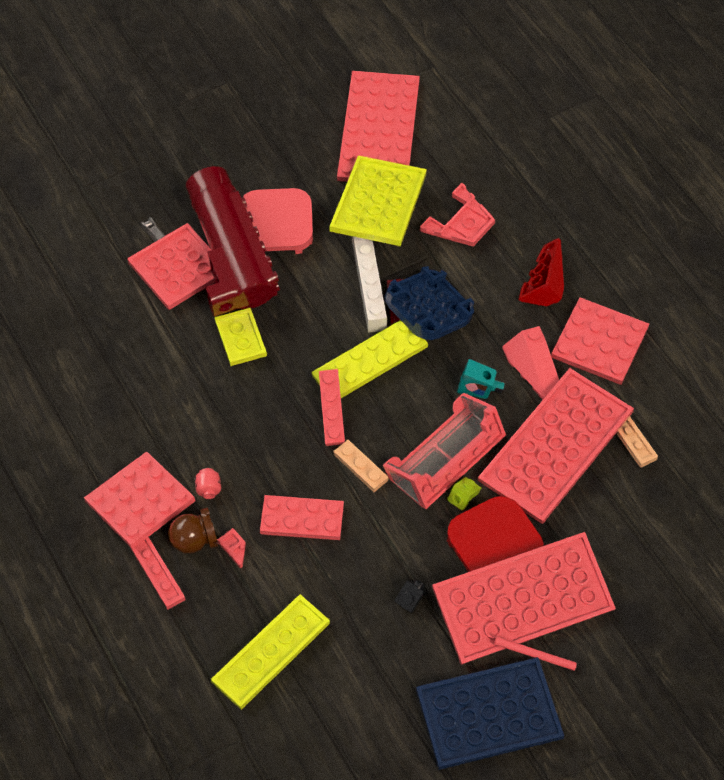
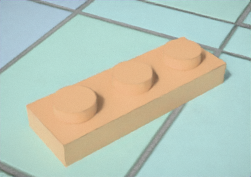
[616,417,658,468]
[334,440,388,492]

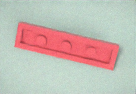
[319,369,345,446]
[129,537,186,610]

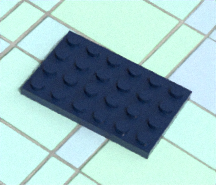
[416,657,564,770]

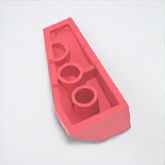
[502,326,559,400]

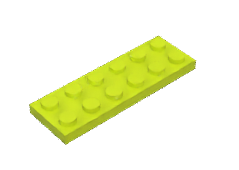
[312,320,428,398]
[211,594,330,710]

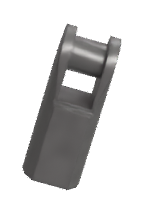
[140,217,165,242]

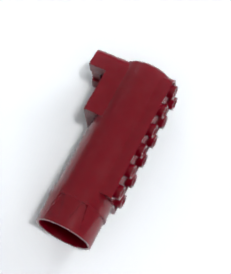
[186,166,280,317]

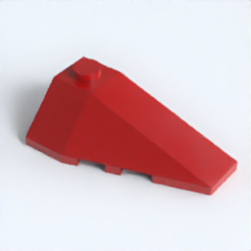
[519,238,564,306]

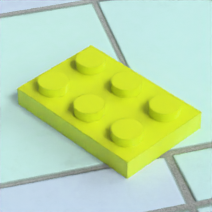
[215,308,267,366]

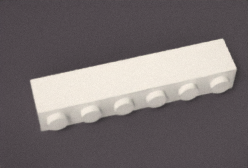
[352,236,387,333]

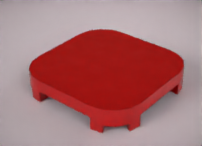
[447,496,544,572]

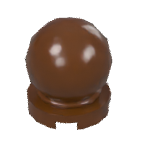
[168,507,218,553]

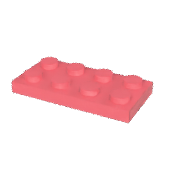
[260,495,344,540]

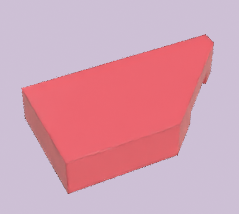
[217,528,246,568]

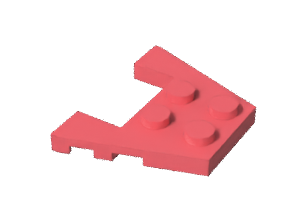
[420,183,495,247]

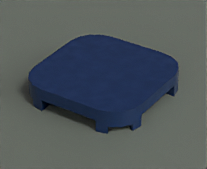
[385,266,474,340]

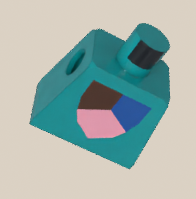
[457,359,505,399]

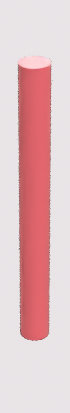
[494,636,577,671]

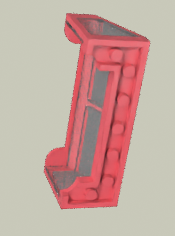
[383,393,506,509]

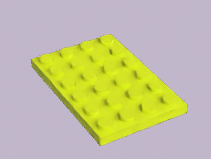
[330,155,427,246]

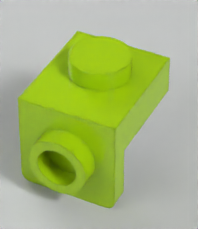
[448,477,481,510]

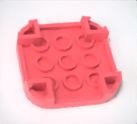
[243,188,313,254]

